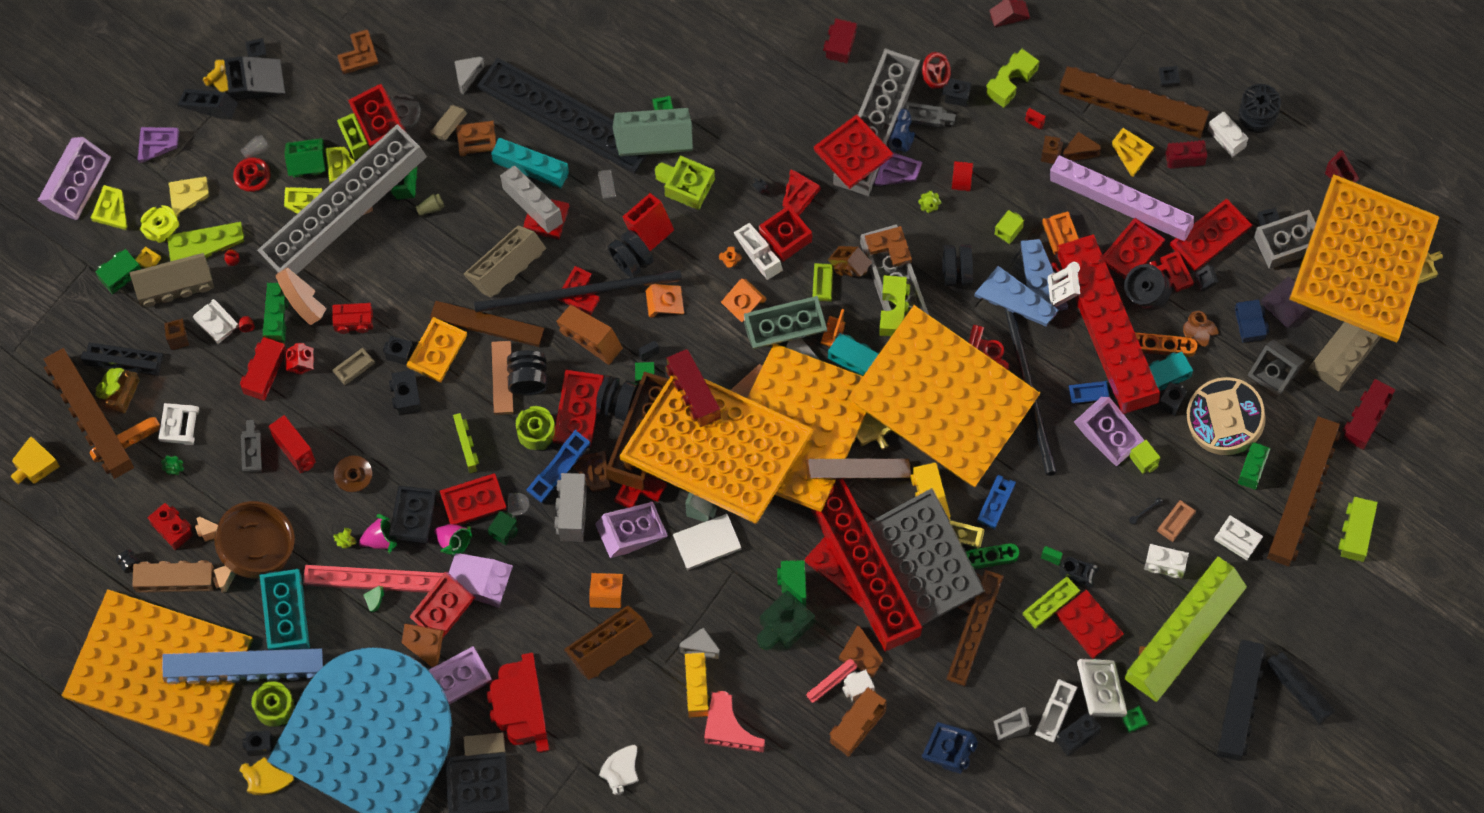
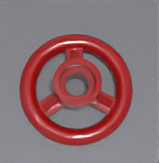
[922,52,951,89]
[233,157,271,192]

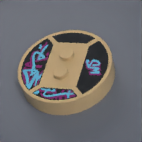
[1187,377,1266,455]

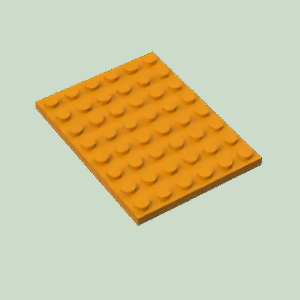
[1289,175,1439,343]
[848,305,1040,488]
[747,344,867,512]
[620,376,813,524]
[62,589,253,747]

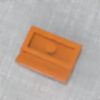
[1042,212,1079,255]

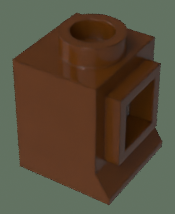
[1041,136,1063,164]

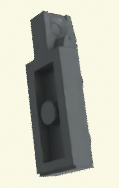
[905,102,956,127]
[241,420,262,473]

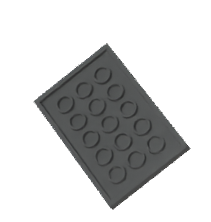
[867,488,985,626]

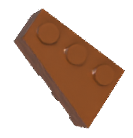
[556,305,623,365]
[830,687,886,757]

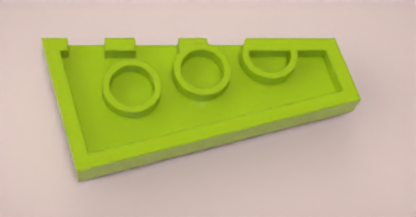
[167,222,245,261]

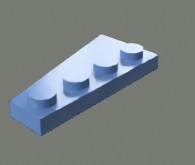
[1021,239,1068,310]
[974,266,1058,326]

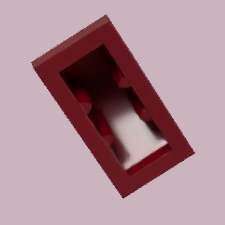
[989,0,1030,27]
[1325,150,1359,183]

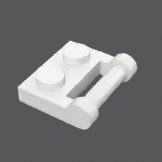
[1048,262,1080,307]
[159,403,199,445]

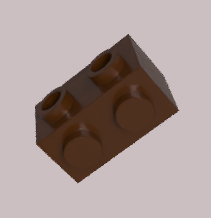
[828,246,872,276]

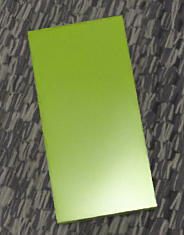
[813,263,833,301]

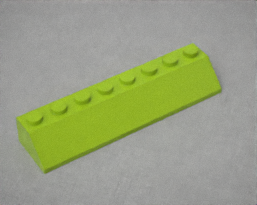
[1125,557,1247,702]

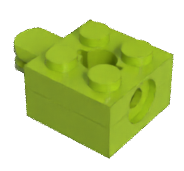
[655,156,715,210]

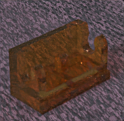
[105,370,140,413]

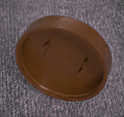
[214,501,295,578]

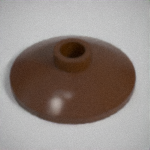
[334,456,372,492]

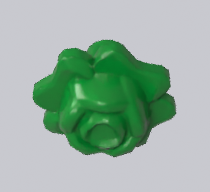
[161,456,184,475]

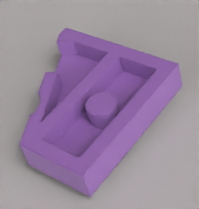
[138,127,179,163]
[874,153,922,186]

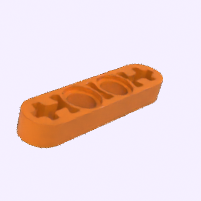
[1135,332,1197,357]
[90,417,161,462]

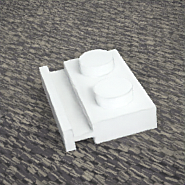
[193,299,239,344]
[1214,516,1263,560]

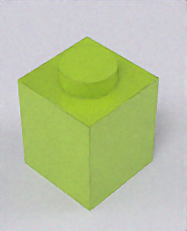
[995,210,1024,244]
[1129,440,1160,474]

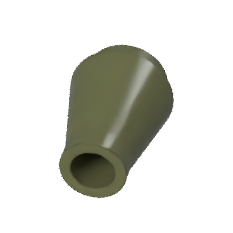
[416,193,445,216]

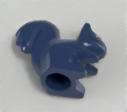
[888,108,915,153]

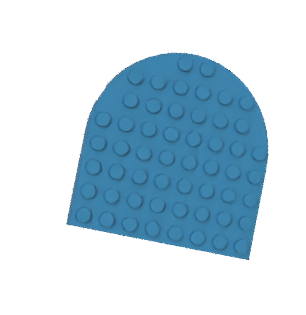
[267,648,452,813]

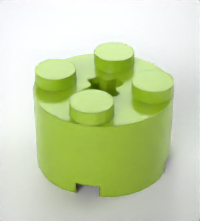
[516,406,555,450]
[252,682,295,727]

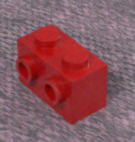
[147,503,193,550]

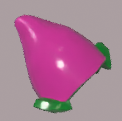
[359,514,397,553]
[434,524,472,556]

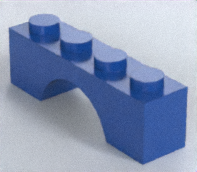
[526,430,591,504]

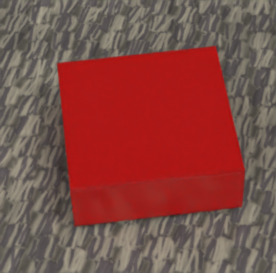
[1025,108,1046,129]

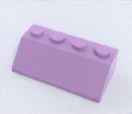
[38,137,111,220]

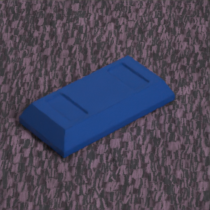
[1069,381,1110,404]

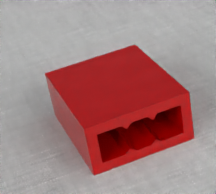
[622,193,674,251]
[269,415,316,473]

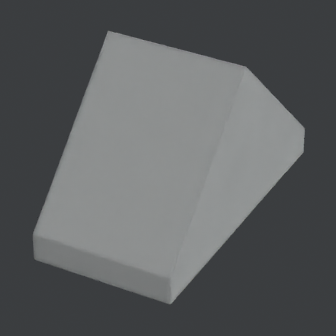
[455,57,485,94]
[680,628,719,659]
[994,707,1030,740]

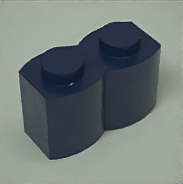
[1235,300,1269,343]

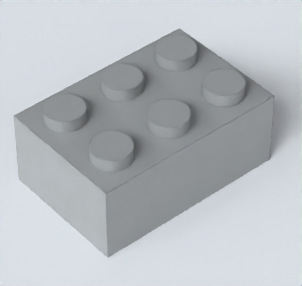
[1254,210,1316,269]
[555,473,587,542]

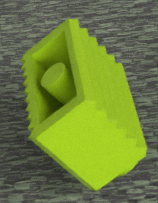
[337,113,370,159]

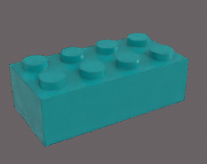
[260,569,310,650]

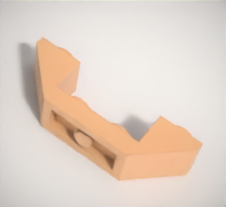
[195,517,236,593]

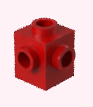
[286,343,314,375]

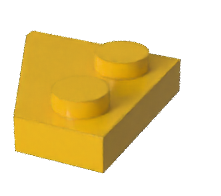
[1112,128,1154,177]

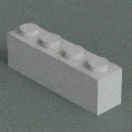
[500,166,563,233]

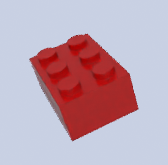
[348,84,406,148]

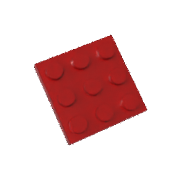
[814,115,893,189]

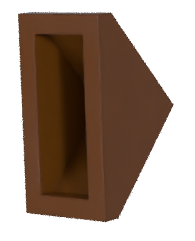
[1062,132,1101,161]
[164,318,190,350]

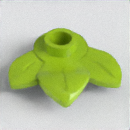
[96,368,124,399]

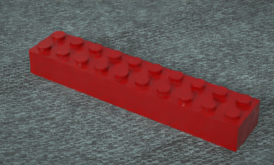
[1058,234,1160,414]
[810,479,922,652]

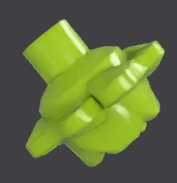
[918,191,941,213]
[333,528,357,549]

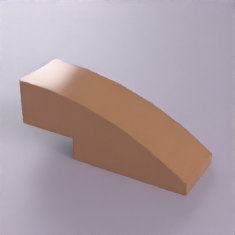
[276,267,327,325]

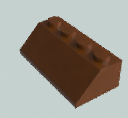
[564,606,653,680]

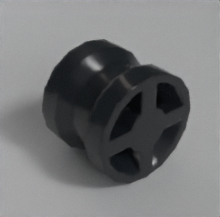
[115,549,140,574]

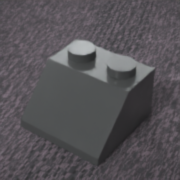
[1248,340,1305,396]

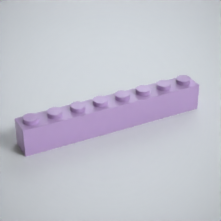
[1050,156,1194,241]

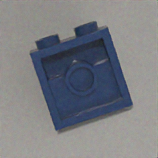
[922,722,977,774]

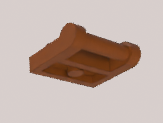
[457,121,496,157]

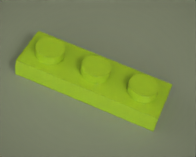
[453,413,479,473]
[1022,577,1080,629]

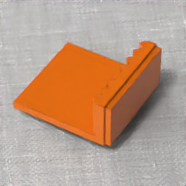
[721,279,767,322]
[646,284,684,318]
[821,309,846,347]
[589,573,623,608]

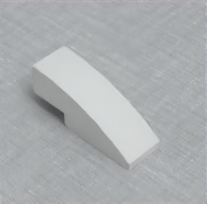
[734,223,783,280]
[1035,679,1077,742]

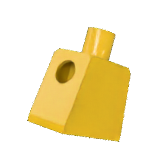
[10,437,60,484]

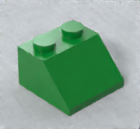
[285,138,326,177]
[777,560,806,610]

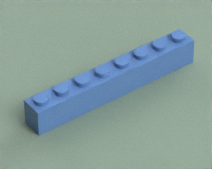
[162,649,323,685]

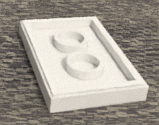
[673,514,742,570]
[1077,659,1127,717]

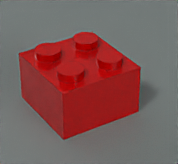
[759,205,812,262]

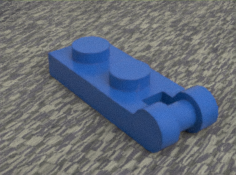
[977,475,1016,529]

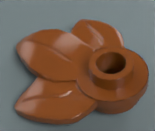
[1183,311,1218,347]

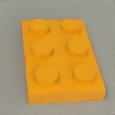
[406,317,467,383]

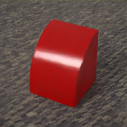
[952,161,973,191]

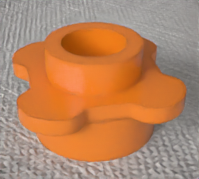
[719,247,742,268]

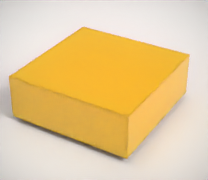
[135,247,161,269]

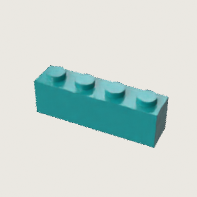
[491,138,569,188]
[828,333,880,376]
[1149,352,1193,392]

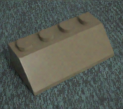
[464,226,546,297]
[130,253,215,307]
[1307,322,1381,392]

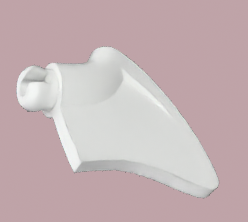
[599,745,638,795]

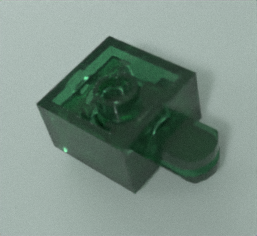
[757,590,815,651]

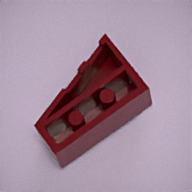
[1343,379,1396,450]

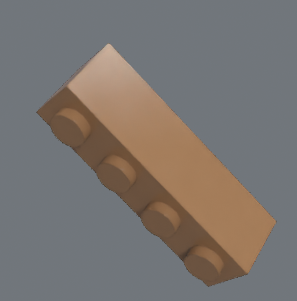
[133,560,215,593]

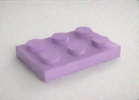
[429,647,492,704]

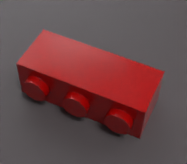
[240,337,286,401]

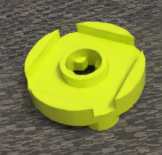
[140,206,179,243]

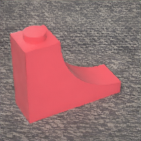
[704,691,765,752]

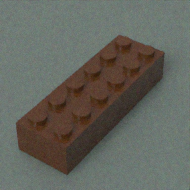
[606,372,669,491]

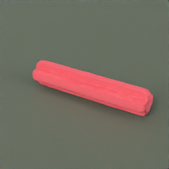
[807,659,857,703]

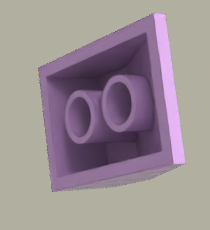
[1074,397,1144,466]
[595,502,668,558]
[449,553,513,608]

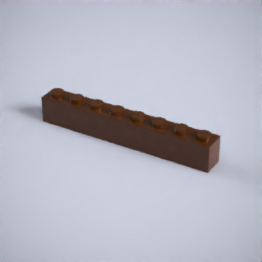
[1059,66,1209,139]
[44,348,135,479]
[1267,416,1341,567]

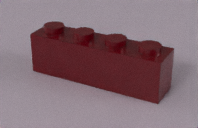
[665,349,721,427]

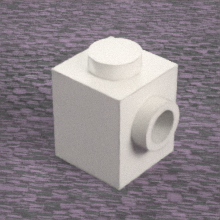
[842,670,874,702]

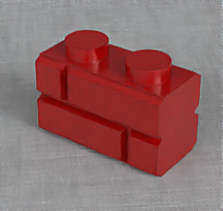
[333,303,373,334]

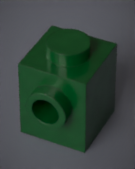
[488,511,518,545]

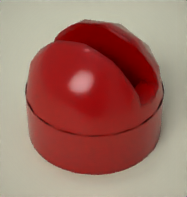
[224,250,240,266]
[239,316,255,332]

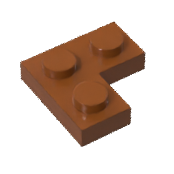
[337,29,378,74]
[865,226,912,267]

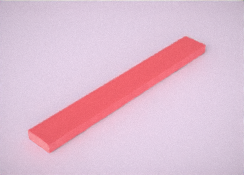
[303,565,444,593]

